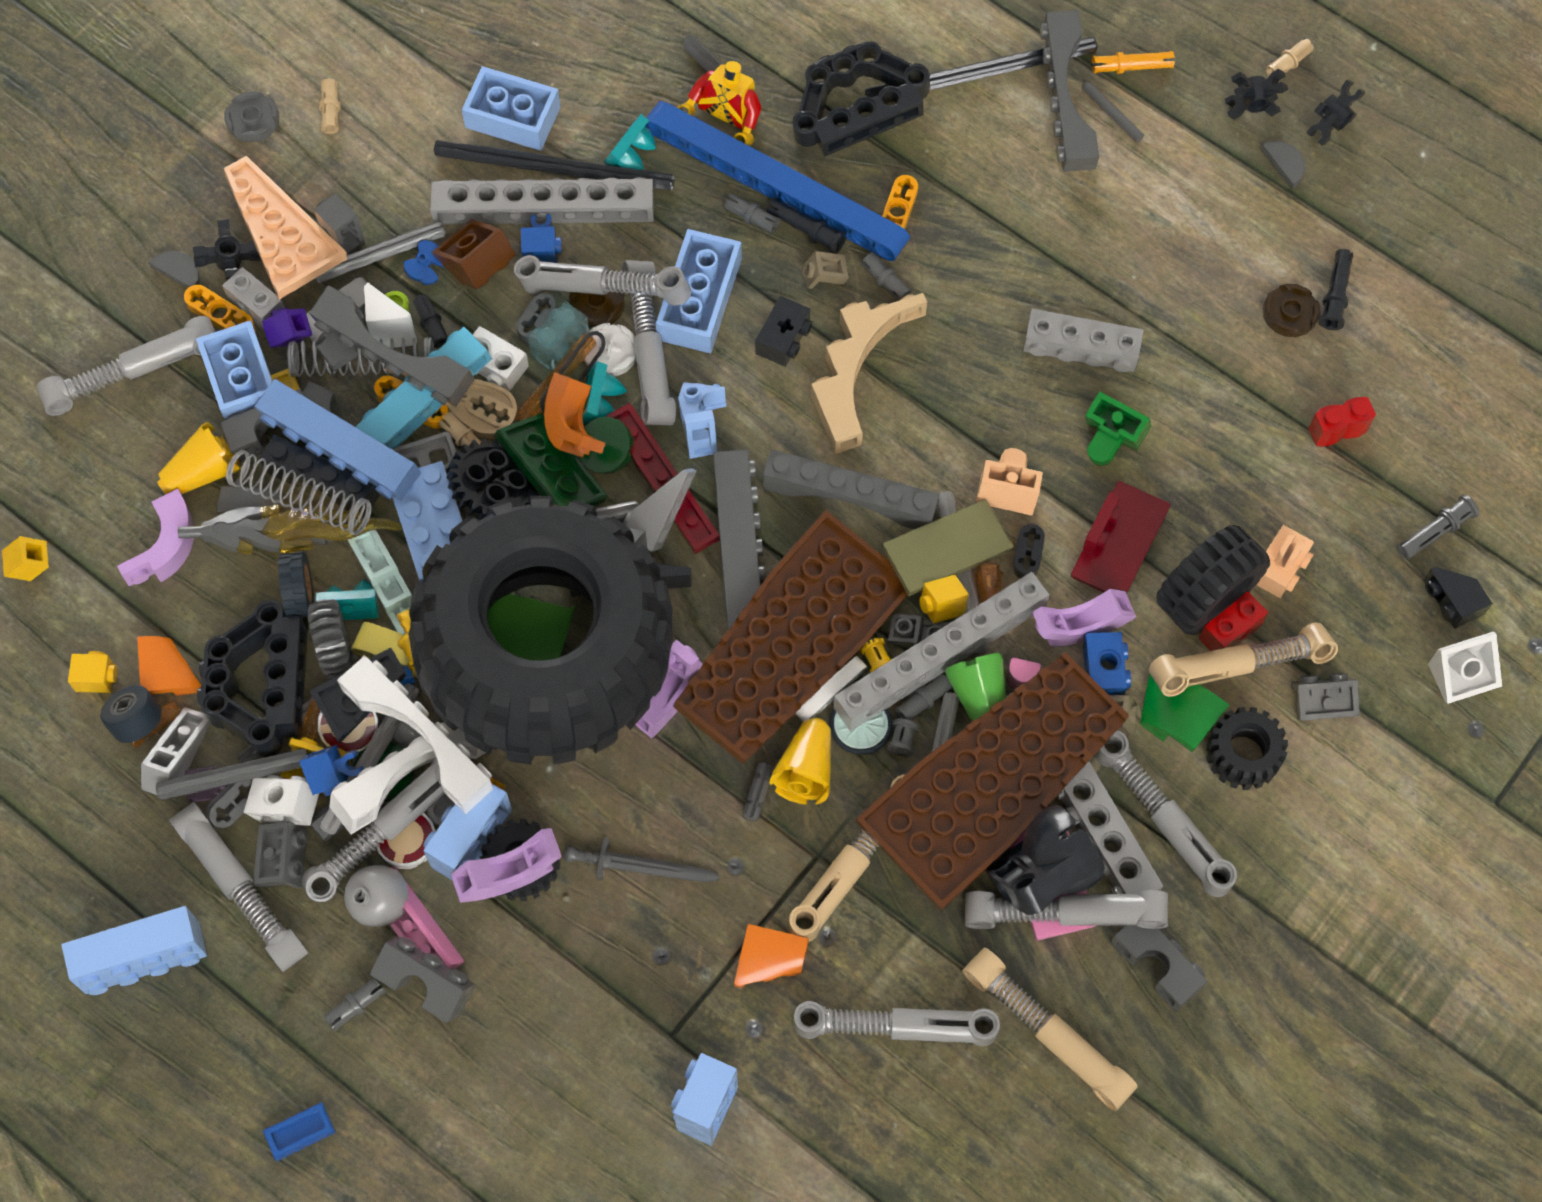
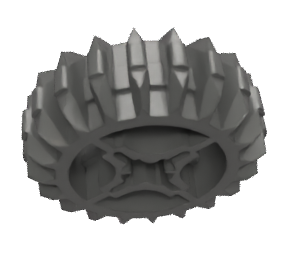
[307,599,354,679]

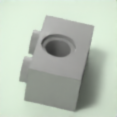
[222,267,285,332]

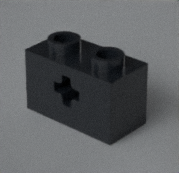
[755,296,813,367]

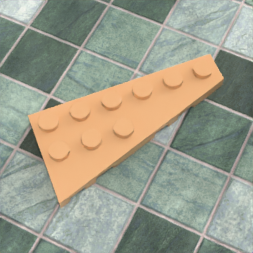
[224,156,347,300]

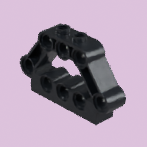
[792,41,930,157]
[197,600,308,757]

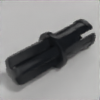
[413,294,449,348]

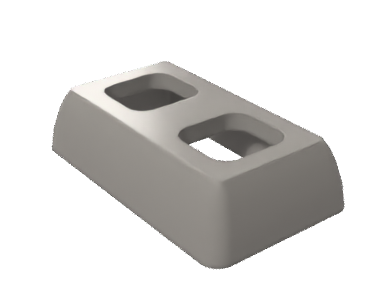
[392,432,456,471]

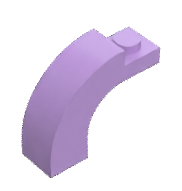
[117,489,194,586]
[1032,589,1136,647]
[635,640,703,739]
[451,828,562,903]

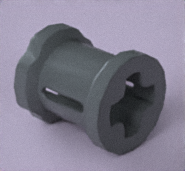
[887,718,920,757]

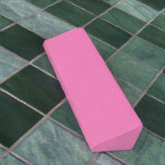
[390,867,464,969]

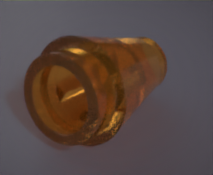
[974,564,1003,603]

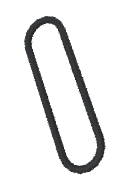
[540,331,606,413]

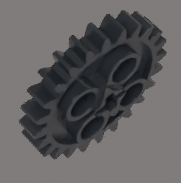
[446,438,540,520]

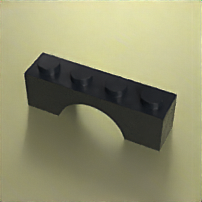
[259,435,380,518]

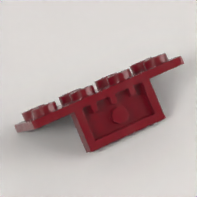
[1070,481,1171,594]

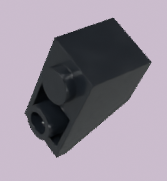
[1423,567,1493,629]

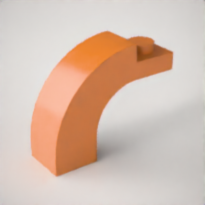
[544,372,606,458]

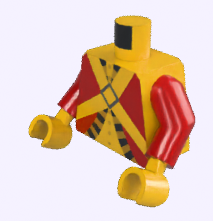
[677,61,761,146]

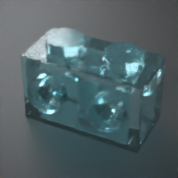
[528,301,589,372]

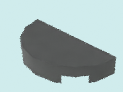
[1261,141,1305,189]
[149,251,200,289]

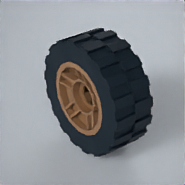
[278,551,314,617]

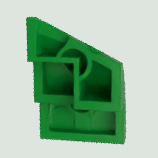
[1140,673,1230,753]

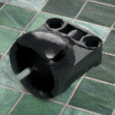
[986,805,1105,915]

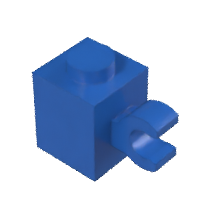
[521,214,562,263]
[299,745,364,796]

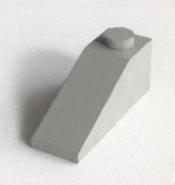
[623,468,697,551]
[141,707,211,799]

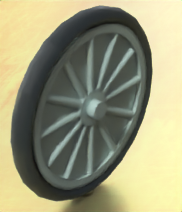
[829,708,893,755]

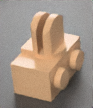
[976,448,1043,515]
[1257,525,1314,599]

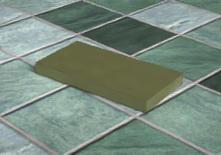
[882,499,1013,596]

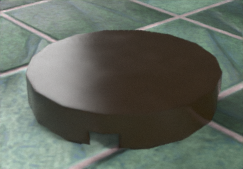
[1263,284,1320,337]
[569,289,625,328]

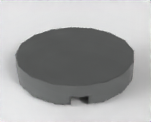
[224,91,279,142]

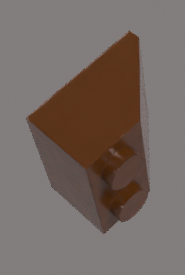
[431,219,516,289]

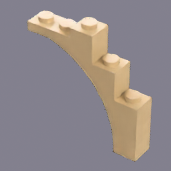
[811,293,927,454]

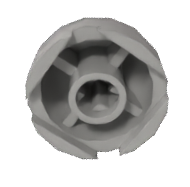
[344,865,409,927]

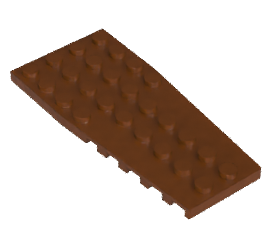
[673,510,908,763]
[856,652,1129,911]

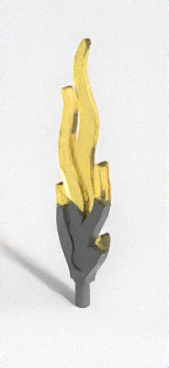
[178,505,402,554]

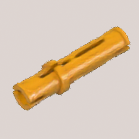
[1092,51,1175,74]

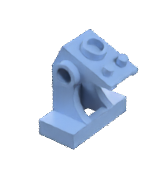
[678,382,726,459]

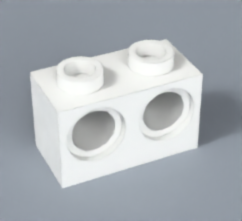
[473,326,529,392]

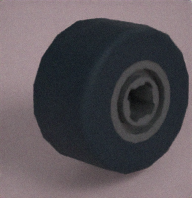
[100,685,162,743]

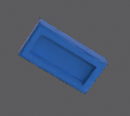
[263,1102,336,1161]

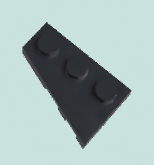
[310,647,407,744]

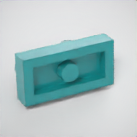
[604,114,656,170]
[583,361,627,425]
[315,579,379,620]

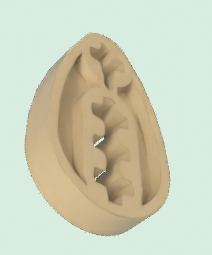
[446,379,518,440]

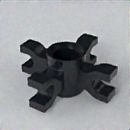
[1225,68,1288,120]
[1306,80,1366,146]
[193,219,262,281]

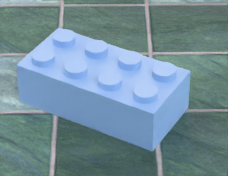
[656,229,742,354]
[392,461,462,583]
[61,906,208,995]

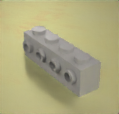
[1023,309,1144,372]

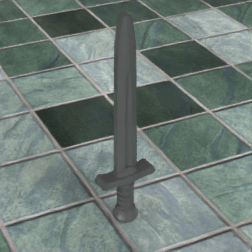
[563,837,719,882]

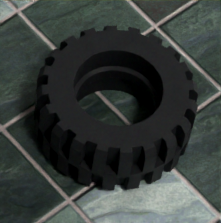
[1156,525,1270,635]

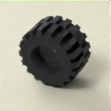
[1206,707,1288,790]

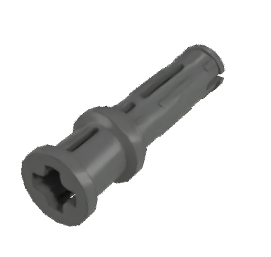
[1396,494,1479,560]

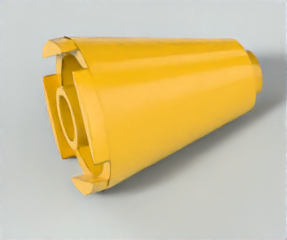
[157,422,242,495]
[769,718,831,804]

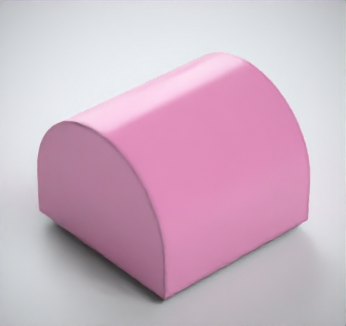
[1007,657,1041,690]

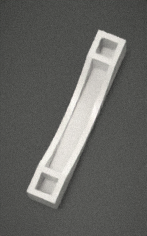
[337,656,493,814]
[329,722,486,834]

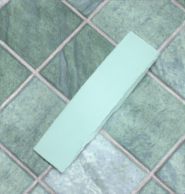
[346,525,412,635]

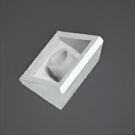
[364,283,417,348]
[1428,632,1502,704]

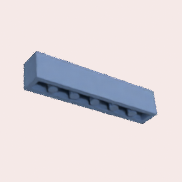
[254,379,421,501]

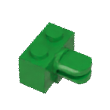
[1085,391,1151,466]

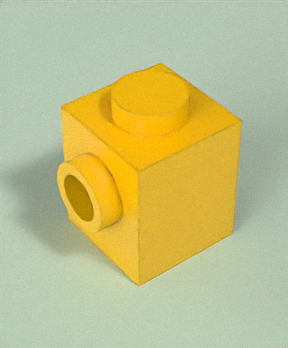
[2,536,49,581]
[919,575,969,624]
[68,651,118,693]

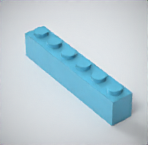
[356,327,493,449]

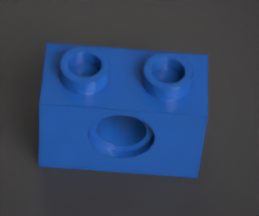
[1082,632,1131,695]

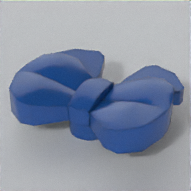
[404,240,445,285]

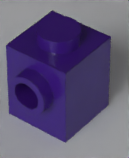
[262,307,313,348]

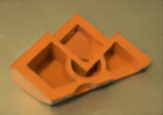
[137,636,201,696]
[734,924,809,988]

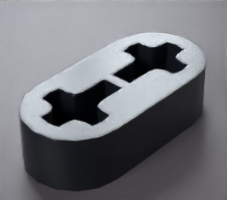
[1013,524,1045,578]

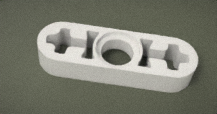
[795,656,867,721]

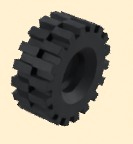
[480,819,560,901]

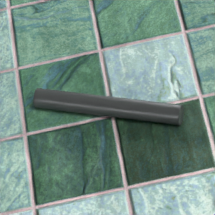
[1082,81,1144,143]

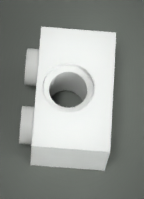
[244,775,319,825]

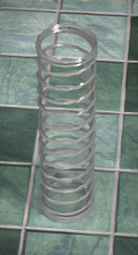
[287,337,434,377]
[226,450,371,535]

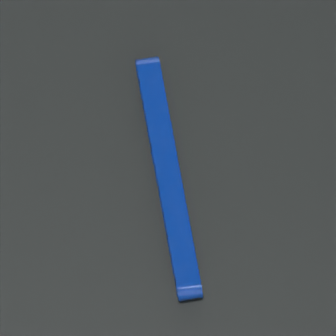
[645,101,910,261]

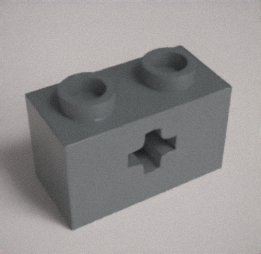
[314,193,365,255]

